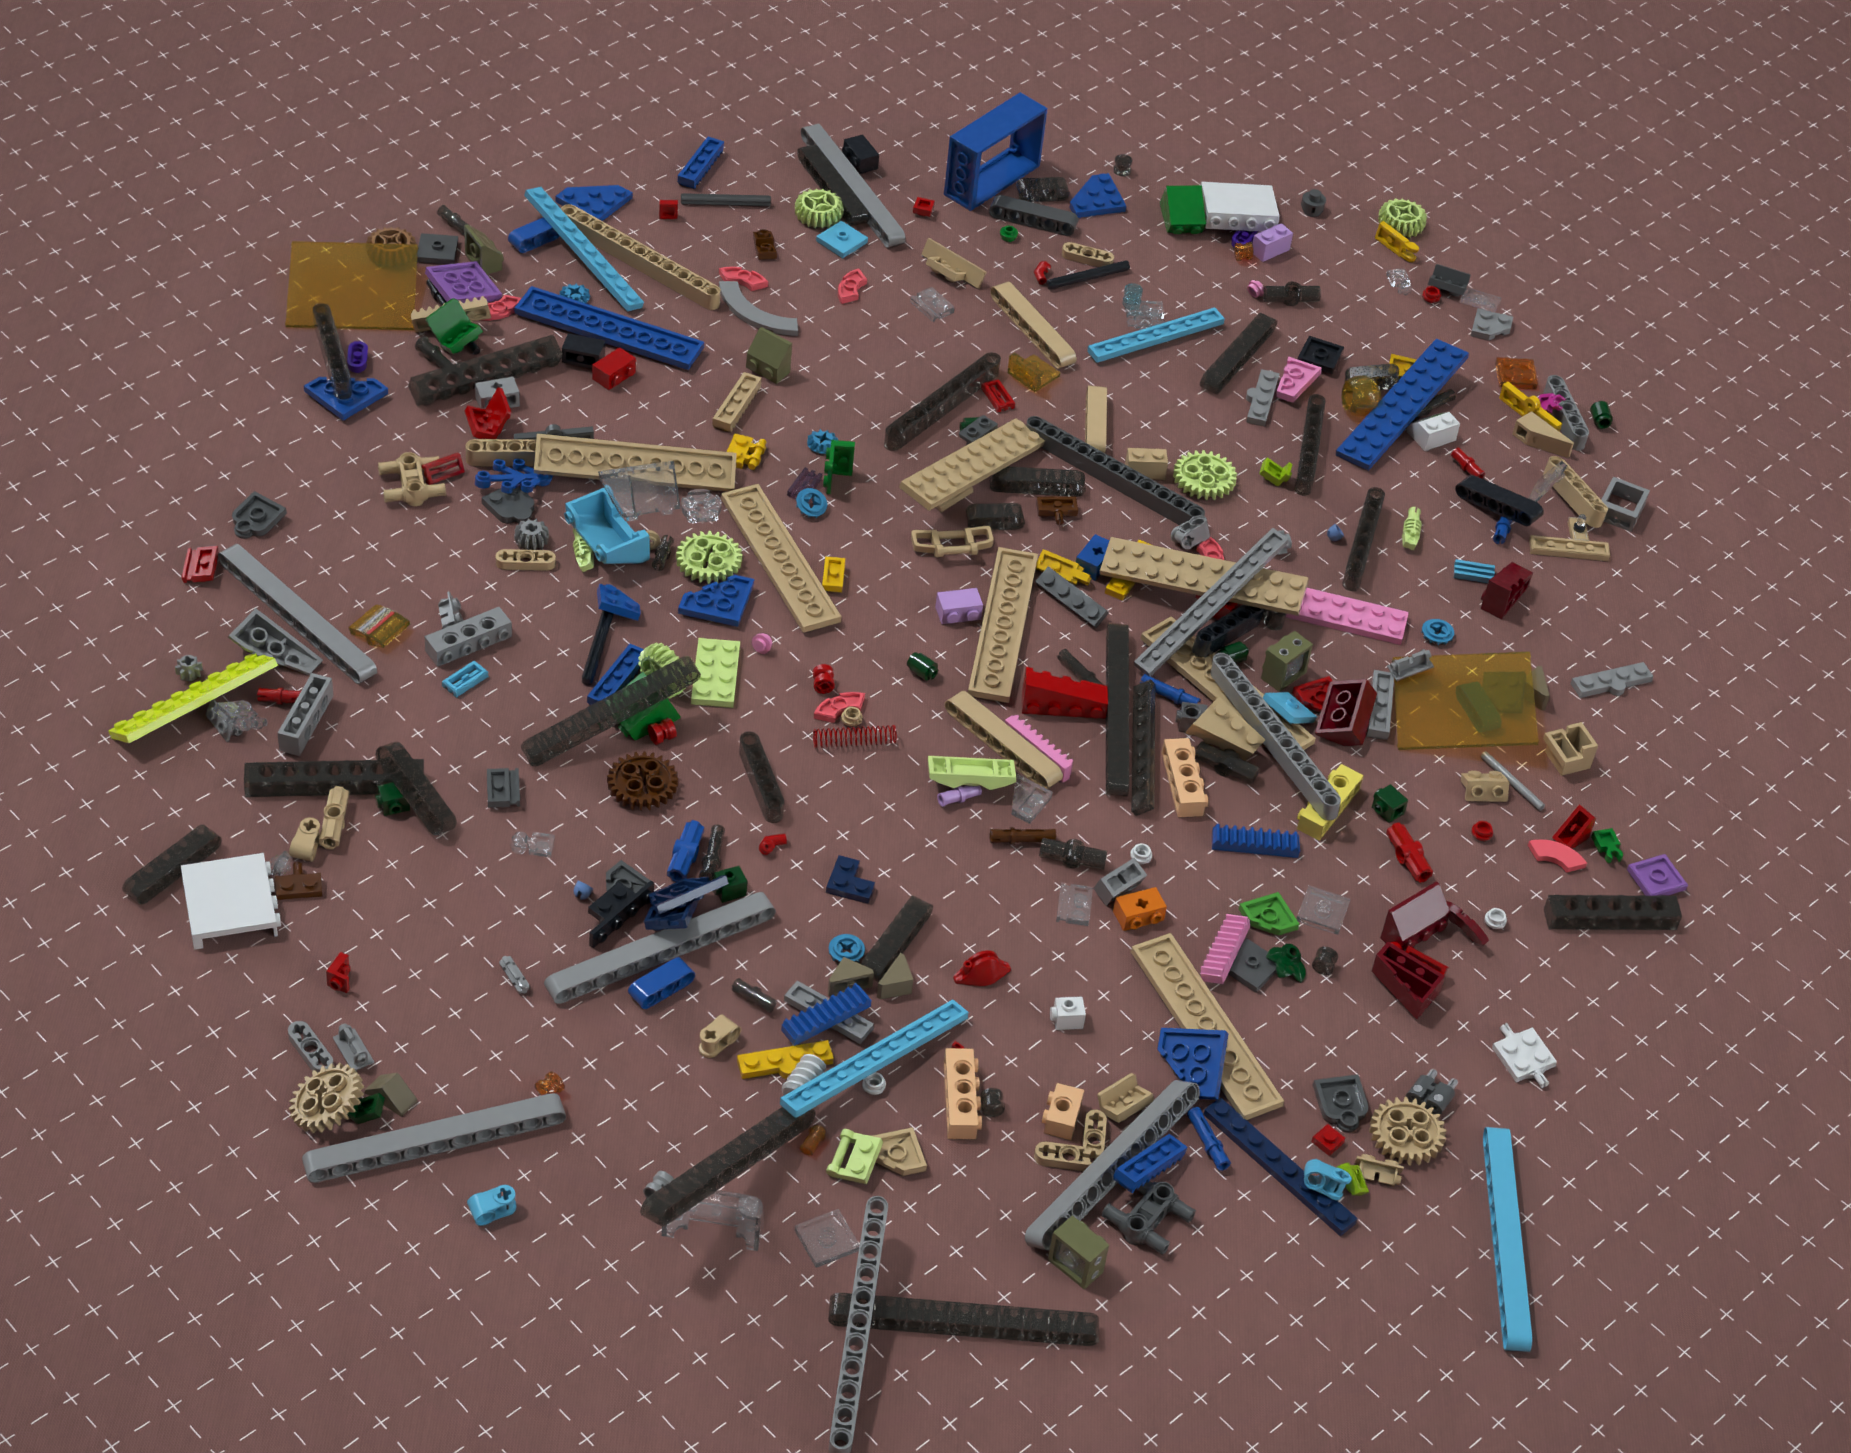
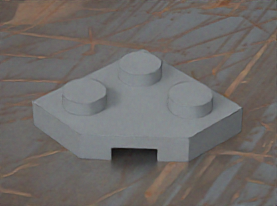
[1470,308,1513,340]

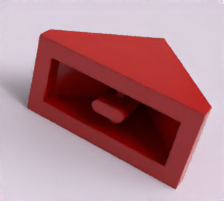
[1552,804,1596,849]

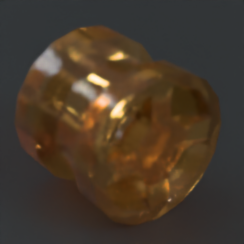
[1234,242,1254,261]
[535,1071,565,1096]

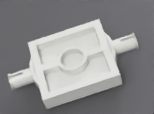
[1492,1023,1557,1088]

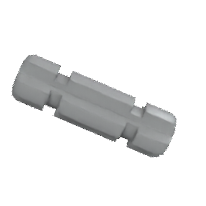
[499,956,530,994]

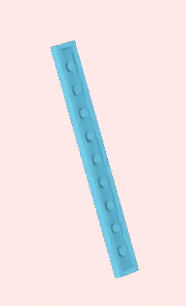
[524,187,644,312]
[780,1000,969,1118]

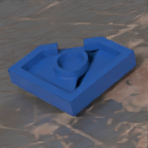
[597,584,641,621]

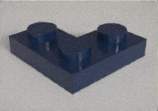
[826,855,875,904]

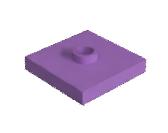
[1627,854,1688,901]

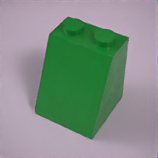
[1160,185,1206,235]
[604,672,681,741]

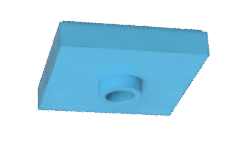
[816,221,868,258]
[1263,692,1317,724]

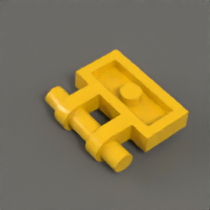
[727,434,767,470]

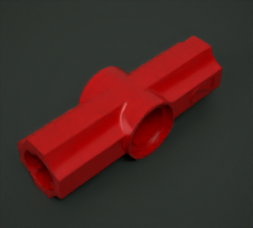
[1386,822,1433,883]

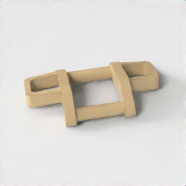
[911,526,993,557]

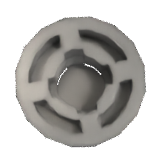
[643,1171,677,1205]

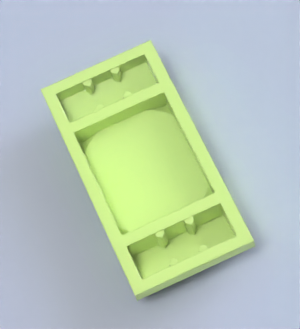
[928,756,1016,790]

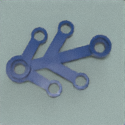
[475,458,553,494]

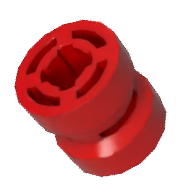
[813,664,835,694]
[648,718,677,745]

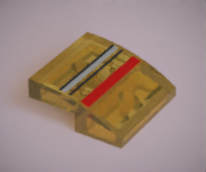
[348,604,411,648]

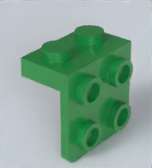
[426,298,483,354]
[823,440,855,494]

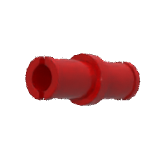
[1451,447,1485,478]
[257,687,302,705]

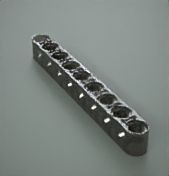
[884,352,1001,451]
[521,656,701,766]

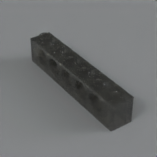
[1544,895,1682,930]

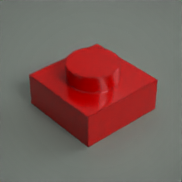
[913,197,935,217]
[659,200,678,219]
[1311,1124,1346,1156]

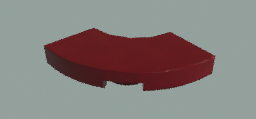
[1446,901,1489,945]

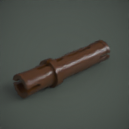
[989,827,1056,845]

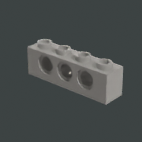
[424,607,512,667]
[278,673,333,756]

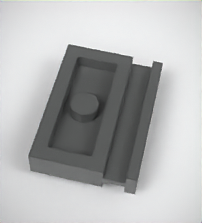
[487,768,520,808]

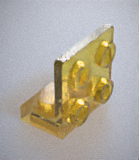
[1007,352,1060,392]

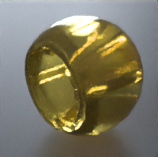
[1341,375,1381,417]

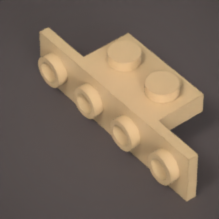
[921,238,986,288]

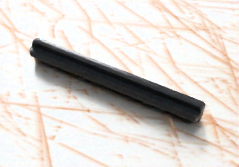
[1046,260,1130,289]
[582,610,614,685]

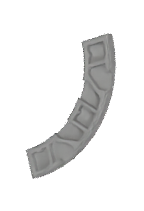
[719,281,798,336]

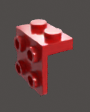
[464,387,511,439]

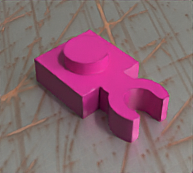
[1538,393,1566,414]

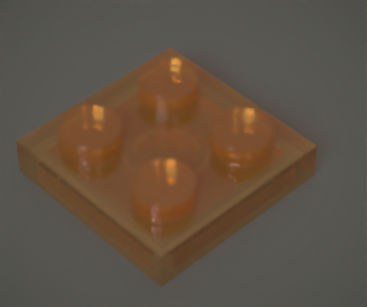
[1495,357,1538,390]

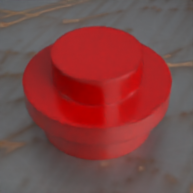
[1422,286,1441,303]
[1471,821,1493,841]

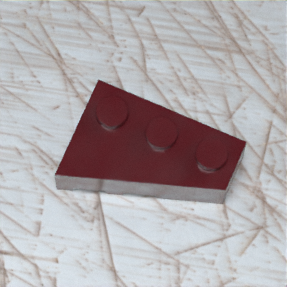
[1481,562,1533,620]
[1371,942,1445,1020]

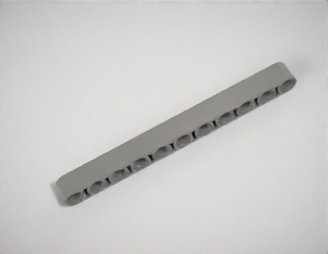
[801,124,906,248]
[218,544,377,684]
[1211,653,1341,821]
[544,892,776,1004]
[1025,1080,1200,1250]
[302,1093,566,1183]
[829,1196,888,1453]

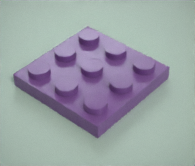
[425,261,502,303]

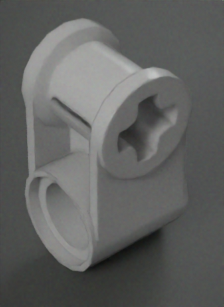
[1171,515,1210,549]

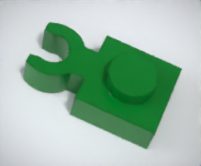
[1591,828,1623,864]

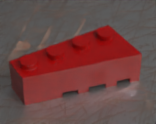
[1022,666,1108,719]

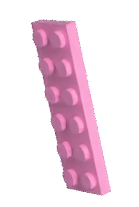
[1282,588,1409,645]

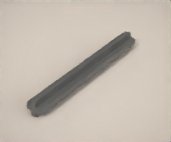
[681,193,771,206]

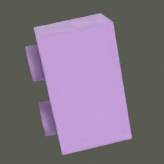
[1251,223,1293,262]
[935,588,983,624]

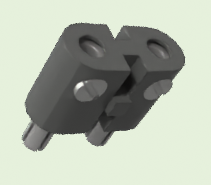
[1406,1069,1458,1115]

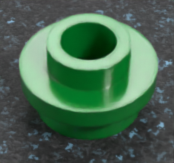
[1000,225,1018,242]

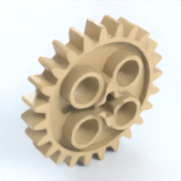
[289,1063,364,1133]
[1369,1097,1446,1166]

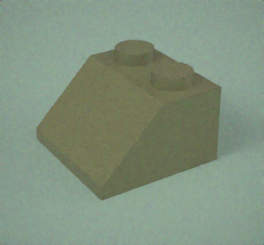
[464,224,504,275]
[746,327,792,384]

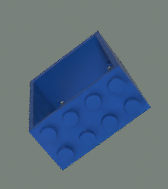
[944,92,1048,211]

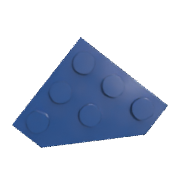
[1070,173,1127,218]
[555,185,633,221]
[304,377,388,421]
[678,575,754,627]
[1157,1028,1229,1100]

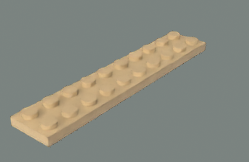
[899,418,1045,511]
[534,434,737,492]
[721,484,841,633]
[1100,537,1308,616]
[968,547,1038,703]
[1141,616,1316,750]
[1131,933,1284,1120]

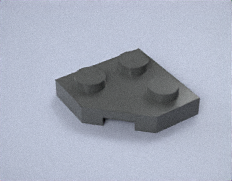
[606,860,651,893]

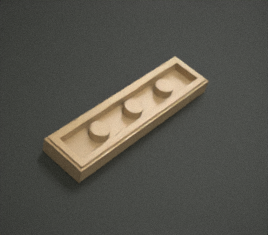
[1529,535,1610,561]

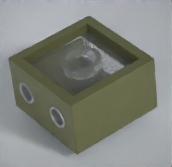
[1261,631,1313,692]
[1048,1215,1109,1290]

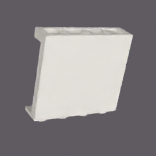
[1201,182,1280,231]
[181,853,281,950]

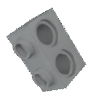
[1093,858,1147,906]

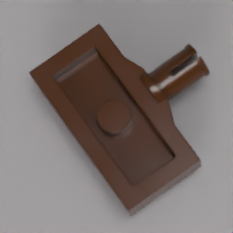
[1036,497,1078,525]
[275,862,322,900]

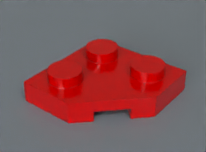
[1292,676,1333,712]

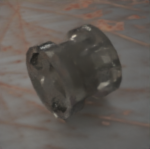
[1113,154,1132,176]
[1312,946,1339,975]
[980,1088,1005,1117]

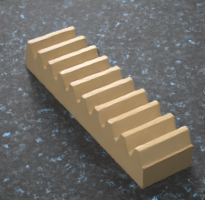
[411,296,491,333]
[712,372,762,432]

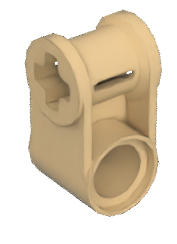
[289,818,320,862]
[699,1014,741,1058]

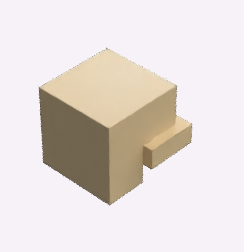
[1543,722,1598,776]

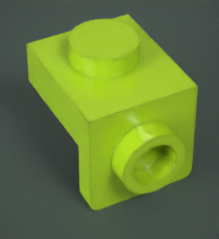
[1259,457,1293,486]

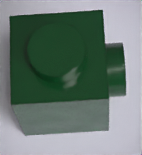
[375,780,410,816]
[1372,784,1408,823]
[713,866,748,903]

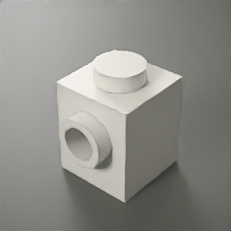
[1050,997,1086,1030]

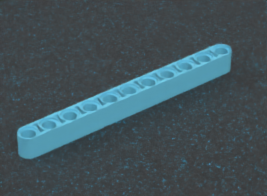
[1482,1127,1533,1352]

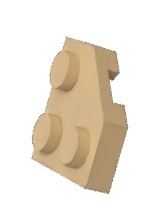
[873,1127,927,1176]

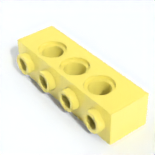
[1297,764,1364,841]

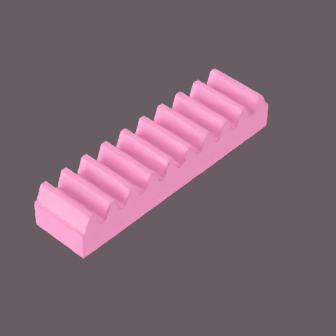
[1005,715,1073,783]
[1200,914,1250,984]

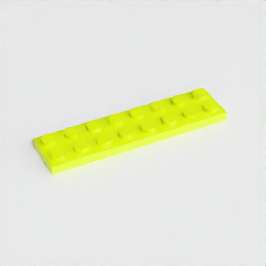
[108,653,278,743]

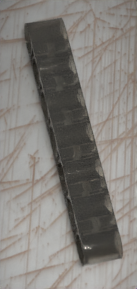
[797,144,869,227]
[313,303,352,399]
[1200,313,1278,394]
[1294,394,1326,496]
[1342,487,1385,591]

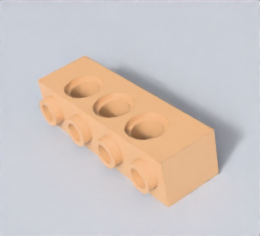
[1161,738,1208,817]
[944,1048,982,1139]

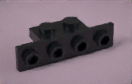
[588,881,654,948]

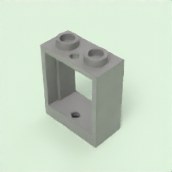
[1601,477,1650,532]

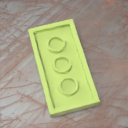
[691,638,740,708]

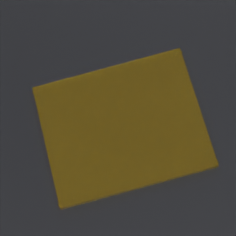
[285,241,419,330]
[1392,652,1539,750]

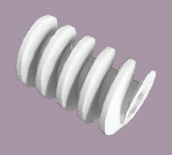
[782,1054,826,1095]

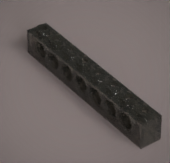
[408,334,563,406]
[244,759,425,797]

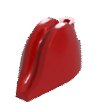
[953,950,1011,986]

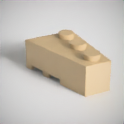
[1185,697,1265,762]

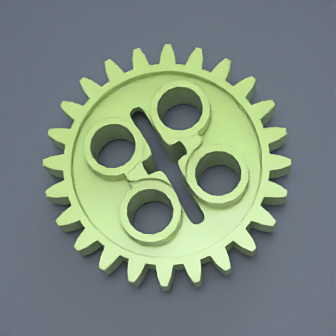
[1173,450,1237,500]
[676,531,742,584]

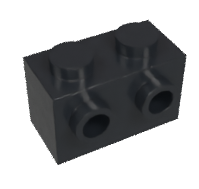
[842,134,879,174]
[562,333,605,368]

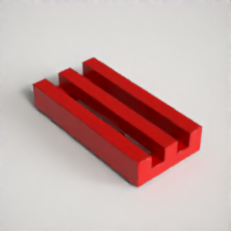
[981,379,1015,413]
[421,452,465,485]

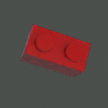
[592,347,636,390]

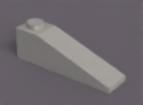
[228,608,323,675]

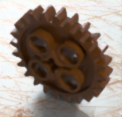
[607,751,678,811]

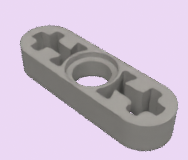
[288,1021,334,1073]

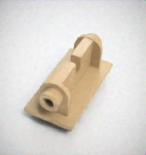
[1354,1154,1404,1186]

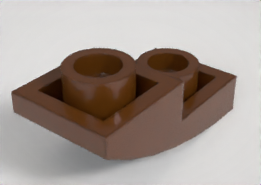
[753,229,777,260]

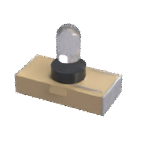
[1568,514,1589,541]

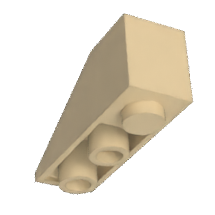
[1512,411,1574,458]

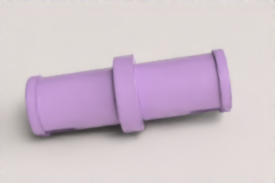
[937,785,982,807]

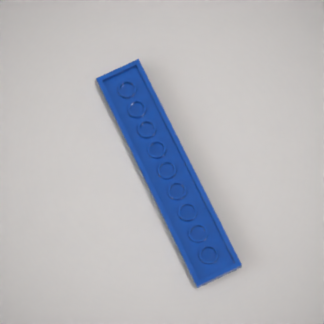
[514,286,704,370]
[1336,338,1469,471]

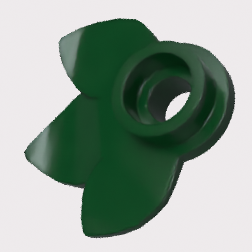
[1266,944,1306,983]

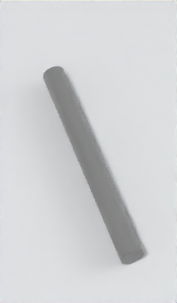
[1481,751,1545,811]

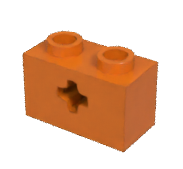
[1113,887,1167,931]

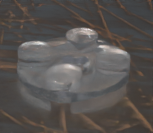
[681,489,722,523]

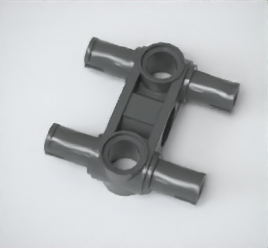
[1102,1181,1196,1255]

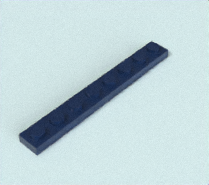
[1203,1097,1358,1236]

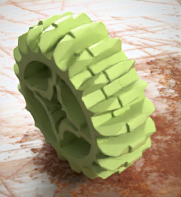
[795,188,844,229]
[1378,198,1427,238]
[638,642,688,699]

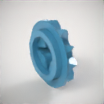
[560,283,590,303]
[807,429,838,454]
[796,488,827,518]
[1421,619,1454,645]
[829,934,865,962]

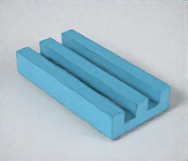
[1454,559,1495,583]
[442,661,489,698]

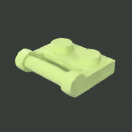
[826,1129,883,1184]

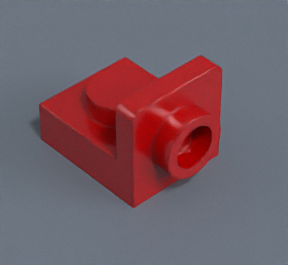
[326,952,351,993]

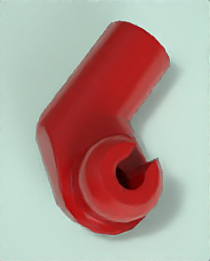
[1034,261,1051,285]
[759,833,787,855]

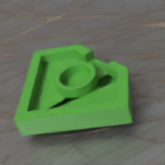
[1239,892,1299,936]

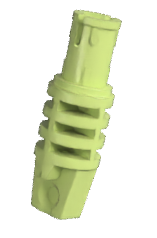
[1402,507,1422,550]
[573,528,594,572]

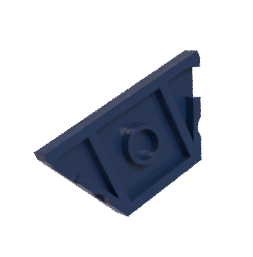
[648,875,728,915]
[644,900,699,931]

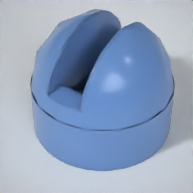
[1327,524,1344,541]
[573,881,593,900]

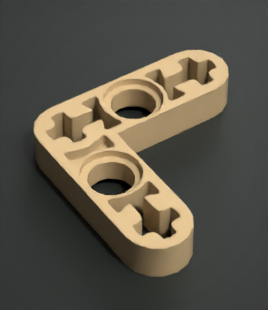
[1034,1110,1107,1171]

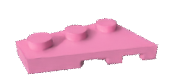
[1277,357,1322,403]

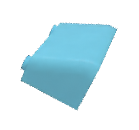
[564,486,650,564]

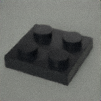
[1297,336,1344,374]

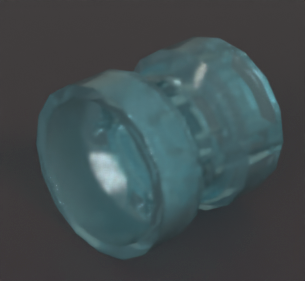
[1122,283,1143,310]

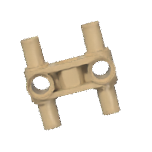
[378,452,446,506]

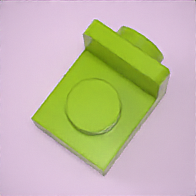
[1336,1162,1369,1196]

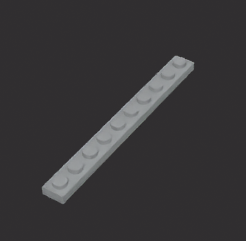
[1134,528,1288,677]

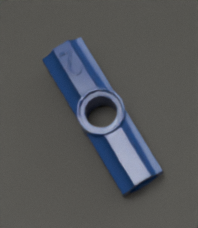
[667,820,704,882]

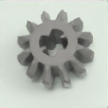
[514,518,549,550]

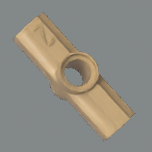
[319,786,349,849]

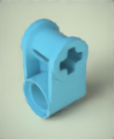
[1304,1159,1352,1200]
[467,1185,517,1226]

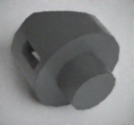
[1301,189,1326,217]

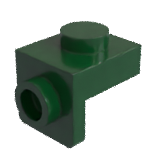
[347,1093,385,1124]

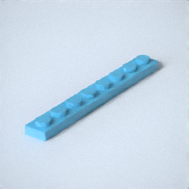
[1087,307,1225,363]

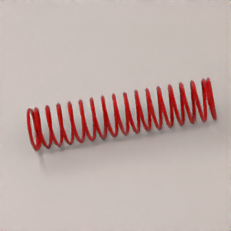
[813,725,897,748]

